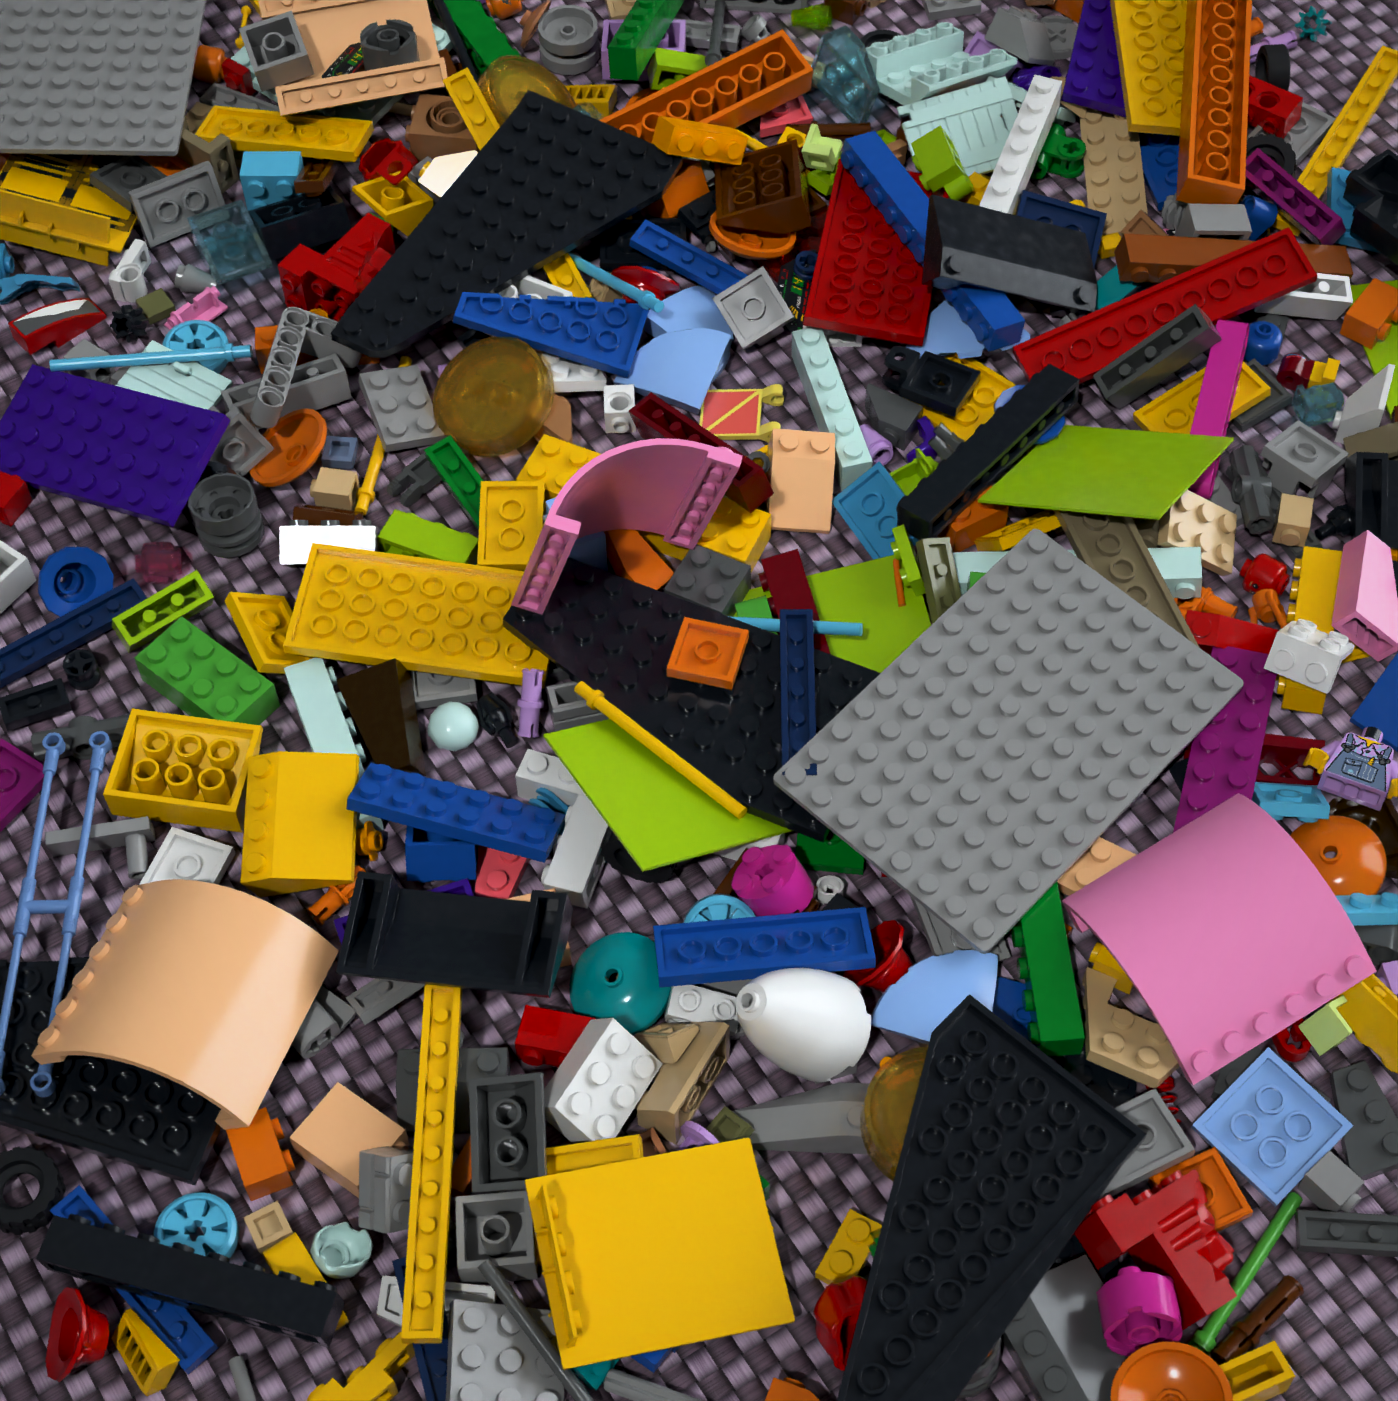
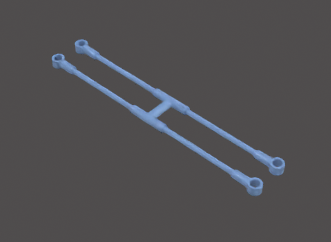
[0,731,112,1098]

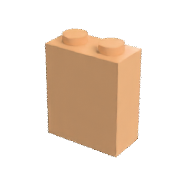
[289,1082,410,1198]

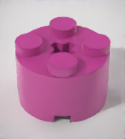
[731,845,814,917]
[1097,1266,1183,1357]

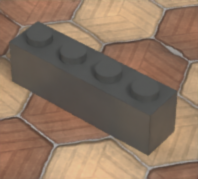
[1092,304,1222,410]

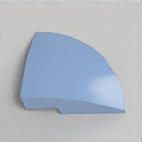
[644,285,733,382]
[906,300,1030,359]
[613,328,731,415]
[871,950,998,1045]

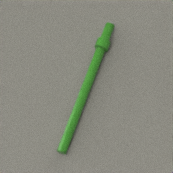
[1188,1192,1303,1355]

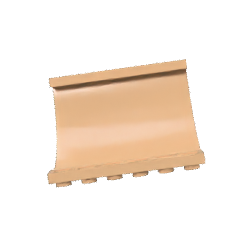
[258,0,448,116]
[31,879,339,1130]

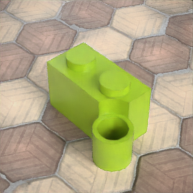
[911,125,975,201]

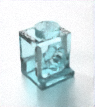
[1291,382,1344,427]

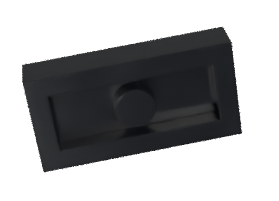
[0,678,72,731]

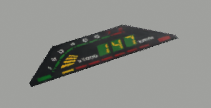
[322,42,364,78]
[777,249,816,334]

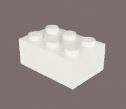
[544,1018,663,1144]

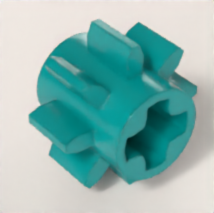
[1295,6,1332,42]

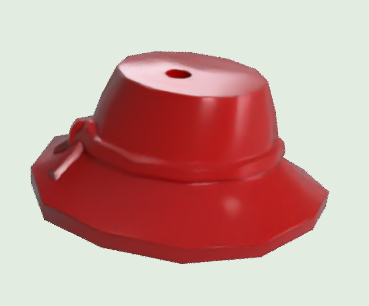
[611,266,680,310]
[843,920,912,992]
[45,1287,109,1382]

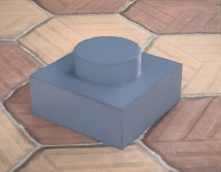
[321,436,359,469]

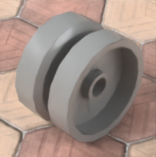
[538,5,599,75]

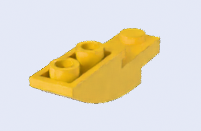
[307,1331,415,1401]

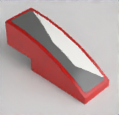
[8,298,107,355]

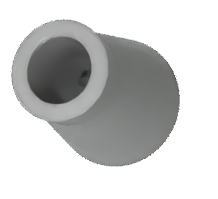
[174,263,221,293]

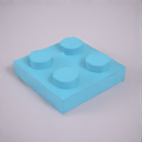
[1252,782,1330,823]

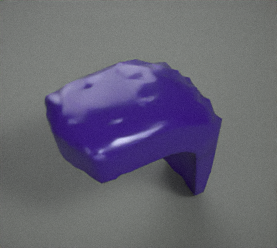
[906,416,938,463]

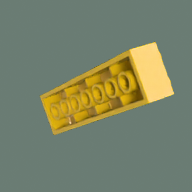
[516,434,771,573]

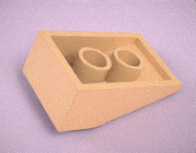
[767,428,835,534]

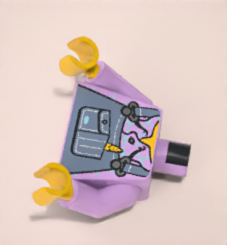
[1303,727,1398,811]

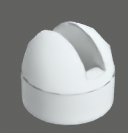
[816,875,844,905]

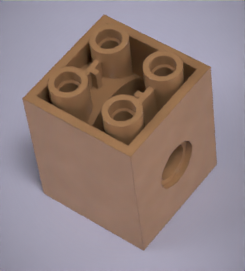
[405,94,487,162]

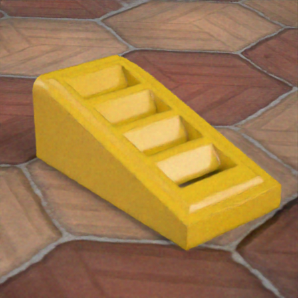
[557,84,617,117]
[111,1308,180,1396]

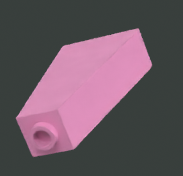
[1331,530,1398,662]

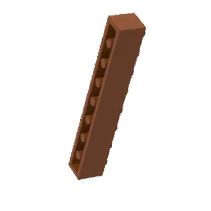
[1114,233,1353,283]

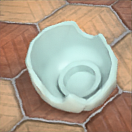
[427,701,479,751]
[310,1221,373,1279]

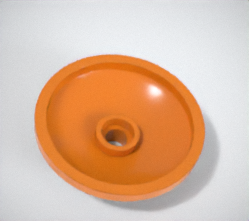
[709,211,796,260]
[250,408,327,487]
[1290,815,1387,895]
[1110,1342,1233,1401]

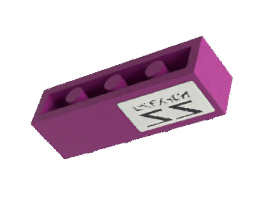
[1245,148,1346,245]

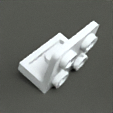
[1264,619,1355,694]

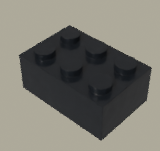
[248,186,351,261]

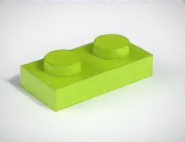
[890,524,926,597]

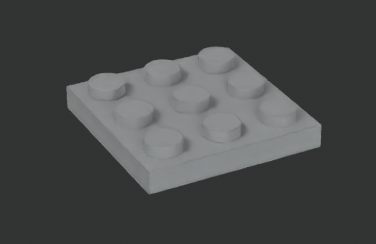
[446,1299,564,1401]

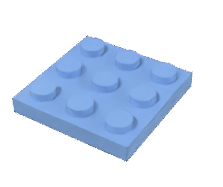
[1191,1047,1354,1207]

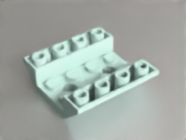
[860,22,1017,105]

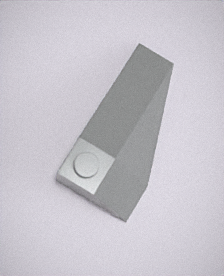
[733,1082,877,1155]

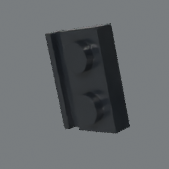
[677,189,716,244]

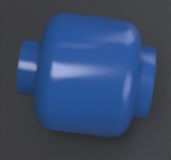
[1244,321,1283,366]

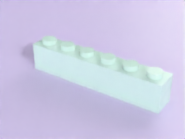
[791,327,873,491]
[284,657,384,831]

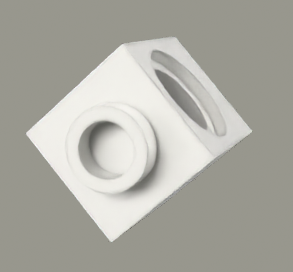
[604,384,636,433]

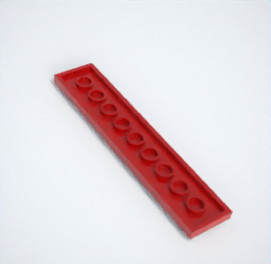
[1013,227,1317,384]

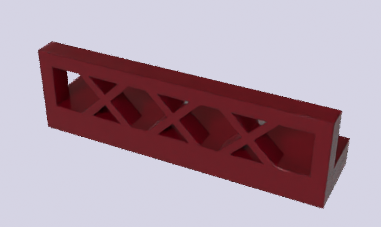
[1183,733,1325,786]

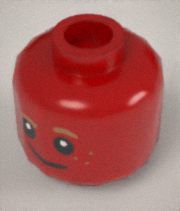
[1239,553,1291,598]

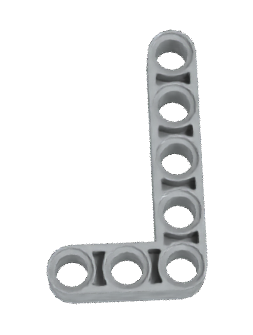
[250,307,362,428]

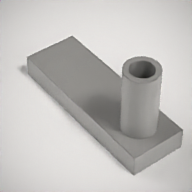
[45,816,156,880]

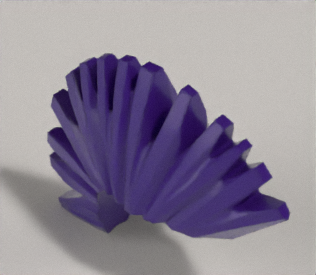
[1012,65,1062,90]

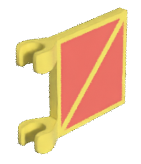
[699,384,784,443]

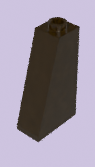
[337,658,426,776]

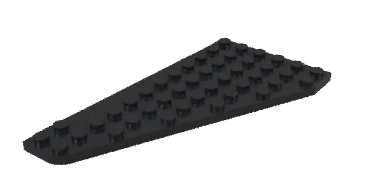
[331,90,683,358]
[837,994,1147,1401]

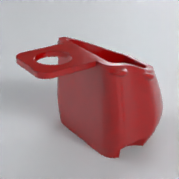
[359,138,419,185]
[813,1276,868,1371]

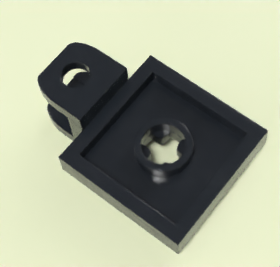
[882,346,981,417]

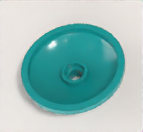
[569,932,672,1035]

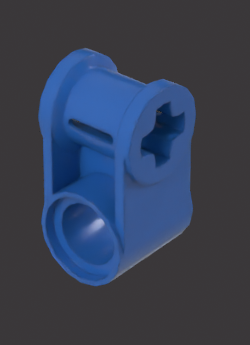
[1240,195,1278,241]

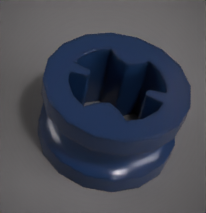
[793,250,818,281]

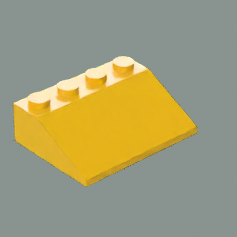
[103,708,263,833]
[240,751,359,898]

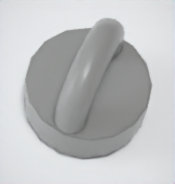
[741,14,768,42]

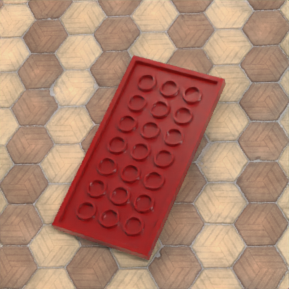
[803,159,949,347]

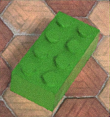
[134,616,280,725]

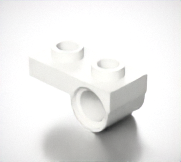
[109,239,151,303]
[664,985,739,1036]

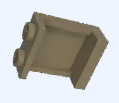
[176,116,239,194]

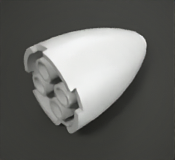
[736,968,871,1082]

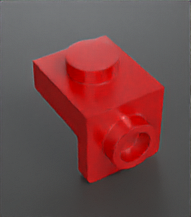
[221,57,257,96]

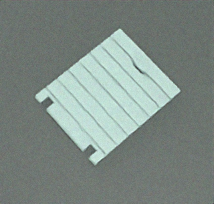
[896,76,1018,177]
[115,340,233,410]

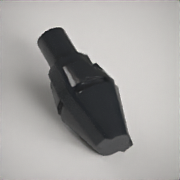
[1315,504,1352,541]
[476,692,518,748]

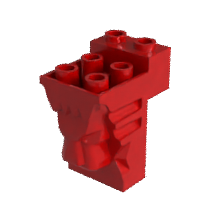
[277,213,395,322]
[1074,1169,1237,1331]

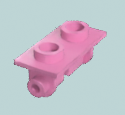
[164,286,229,330]

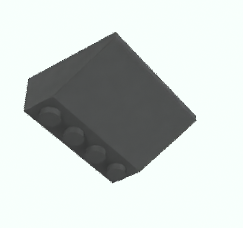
[1001,1254,1128,1401]

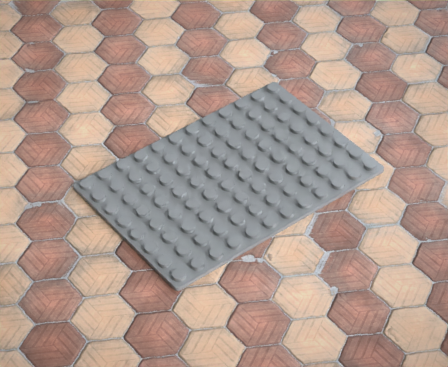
[0,0,207,156]
[773,529,1244,954]

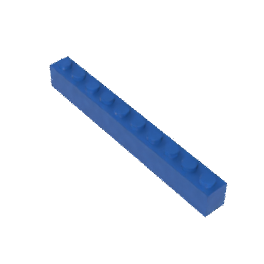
[841,131,1025,352]

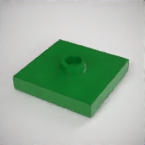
[795,830,864,875]

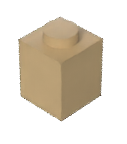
[310,467,360,511]
[1272,493,1314,548]

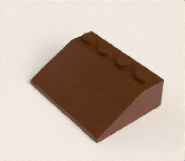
[714,139,811,234]

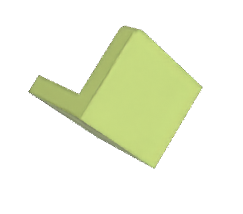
[801,124,843,172]
[1298,995,1352,1056]

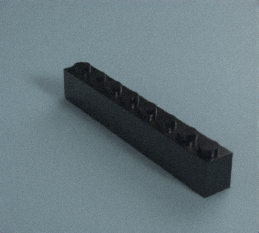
[896,364,1080,540]
[36,1214,345,1348]

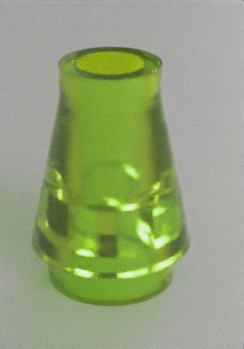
[791,3,832,31]

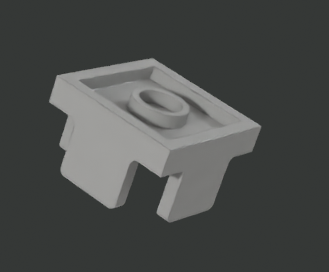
[712,266,795,350]
[208,405,275,477]
[1260,420,1349,499]

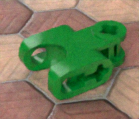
[1030,123,1086,179]

